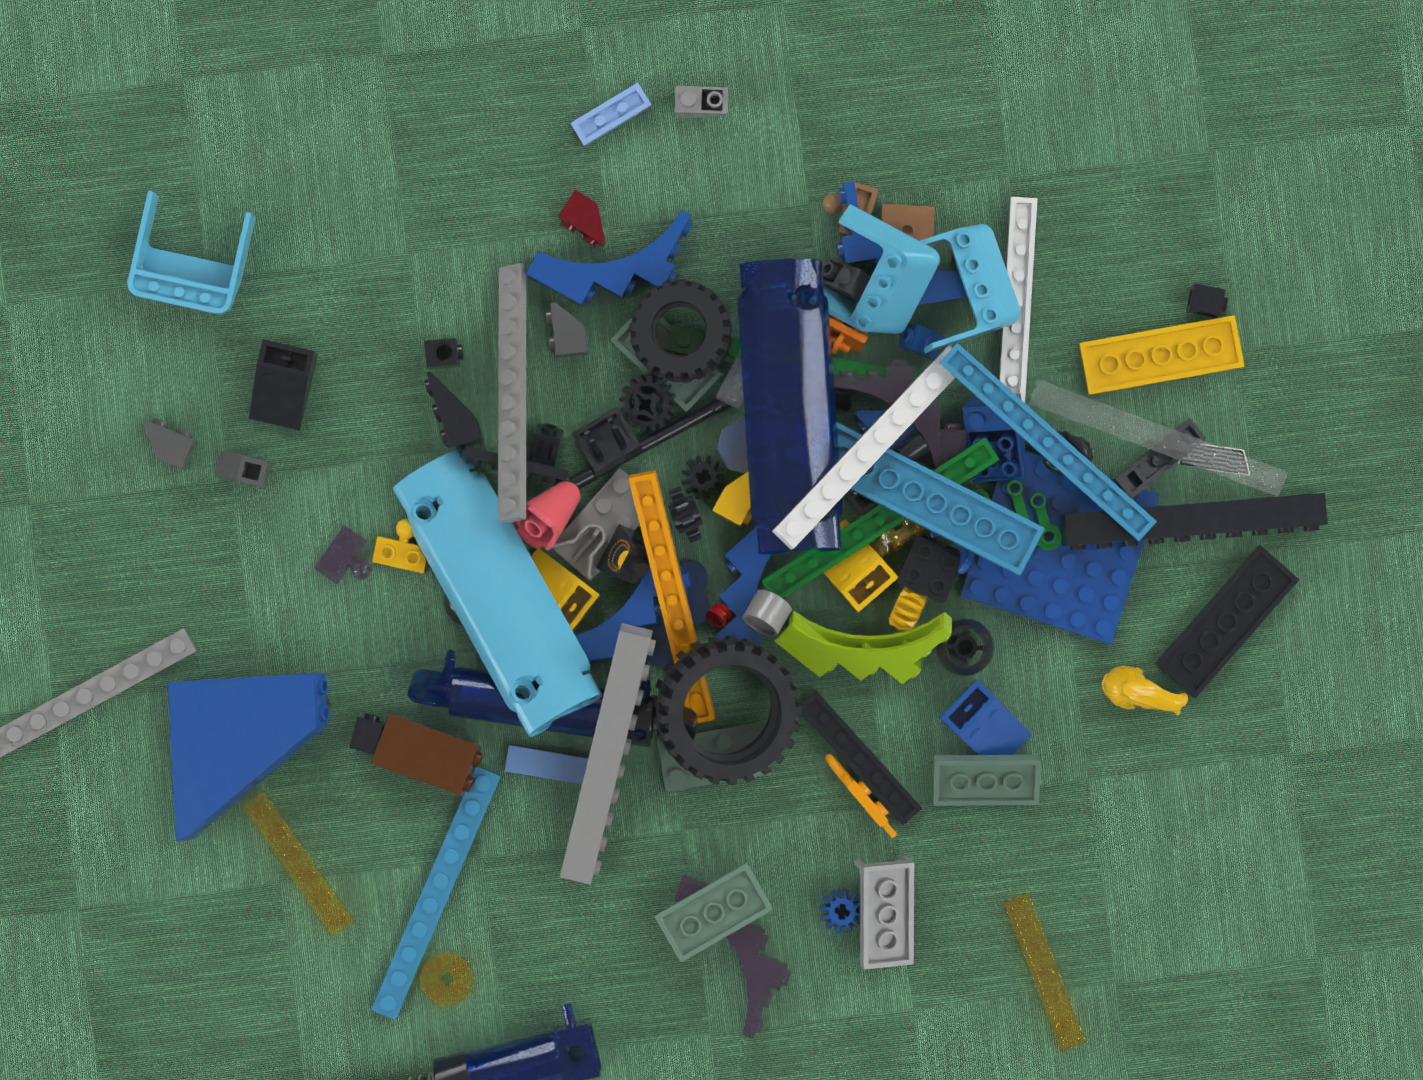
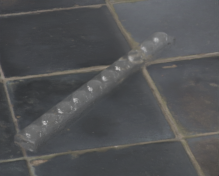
[1029,379,1288,497]

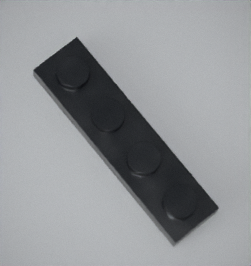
[459,446,568,485]

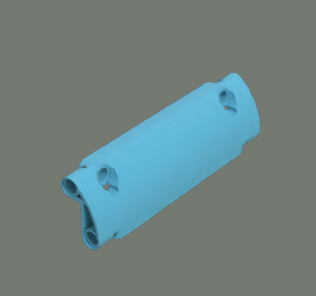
[393,448,602,737]

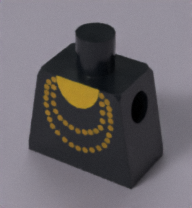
[596,524,649,585]

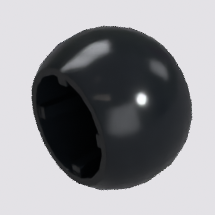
[936,618,994,676]

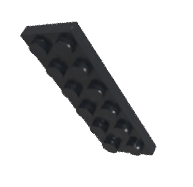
[1154,545,1300,699]

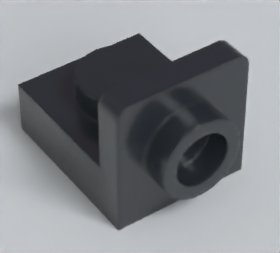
[529,423,563,467]

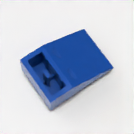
[962,394,1026,482]
[938,680,1032,755]

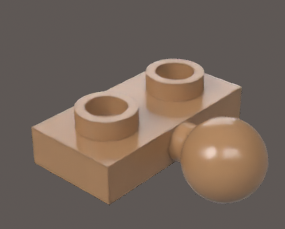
[823,182,879,235]

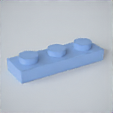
[571,83,652,147]

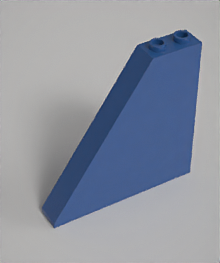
[168,673,330,841]

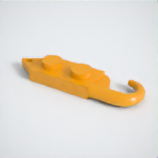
[825,754,897,839]

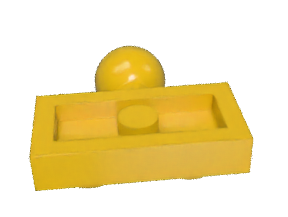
[372,518,427,573]

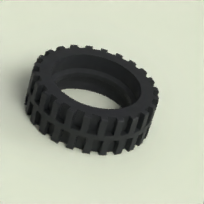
[652,635,802,785]

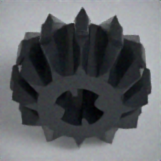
[681,455,725,500]

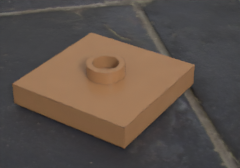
[881,204,935,248]

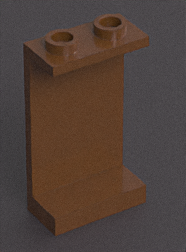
[371,714,483,797]

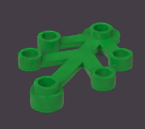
[973,480,1062,551]

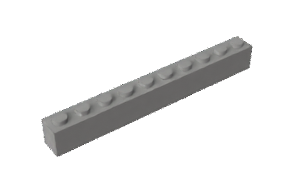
[560,623,656,885]

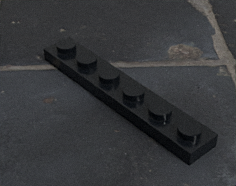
[800,690,922,826]

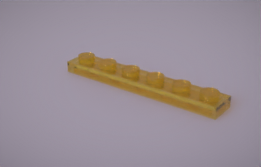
[242,791,355,937]
[1003,892,1086,1052]

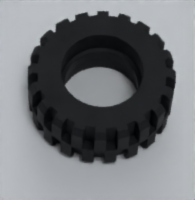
[629,279,732,383]

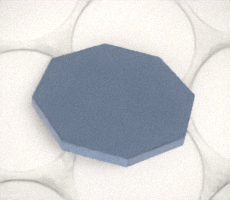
[717,418,767,474]

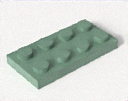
[610,317,722,413]
[657,722,770,792]
[933,755,1041,806]
[654,862,773,963]

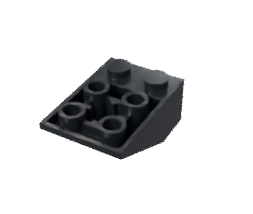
[248,339,318,431]
[424,371,485,451]

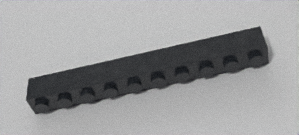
[1060,493,1328,551]

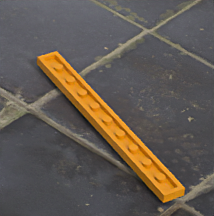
[628,470,716,723]

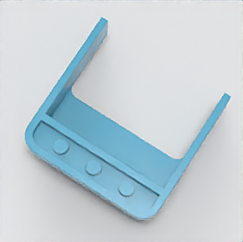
[127,191,256,315]
[802,204,940,334]
[920,224,1021,353]

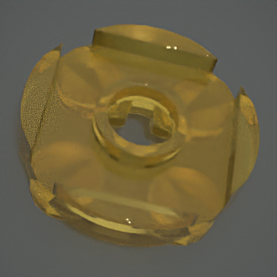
[874,519,925,558]
[420,952,474,1006]

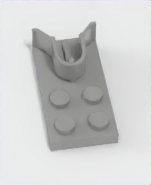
[552,468,640,582]
[854,855,914,969]

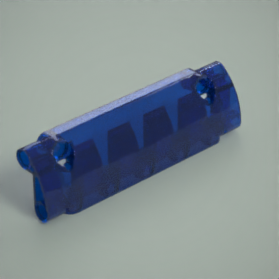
[737,259,843,554]

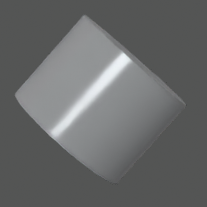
[742,590,792,638]

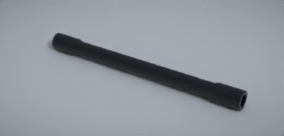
[569,390,738,489]

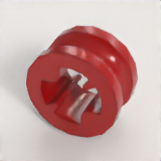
[706,602,732,629]

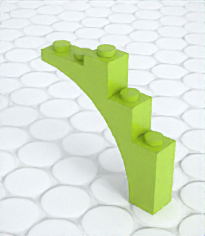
[774,610,952,684]

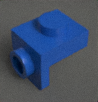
[899,323,946,361]

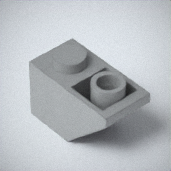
[675,86,728,118]

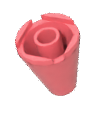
[512,481,581,550]

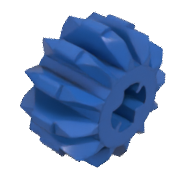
[819,888,860,933]

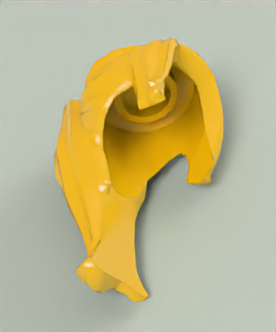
[1102,665,1188,716]

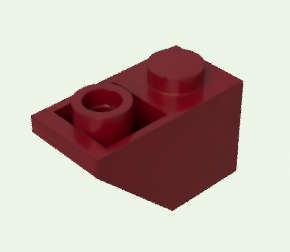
[558,189,606,247]

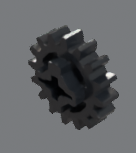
[619,374,677,432]
[667,486,703,543]

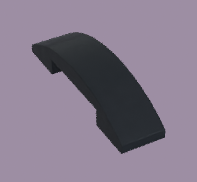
[1113,418,1206,498]

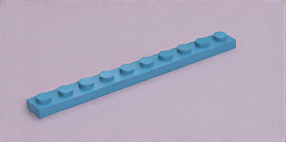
[939,343,1157,541]
[371,767,501,1020]

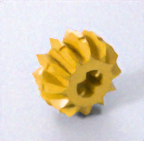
[889,588,927,632]

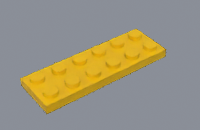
[1079,315,1245,395]

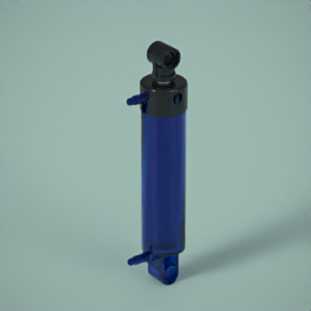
[407,650,698,747]

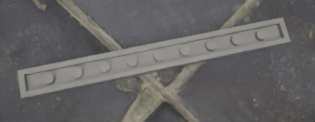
[498,263,526,523]
[0,628,198,758]

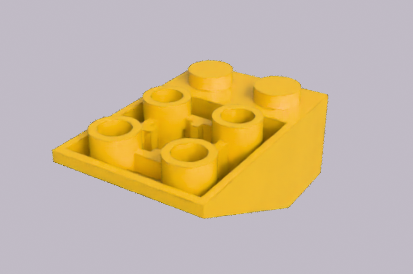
[712,454,781,528]
[811,519,898,613]
[531,549,601,631]

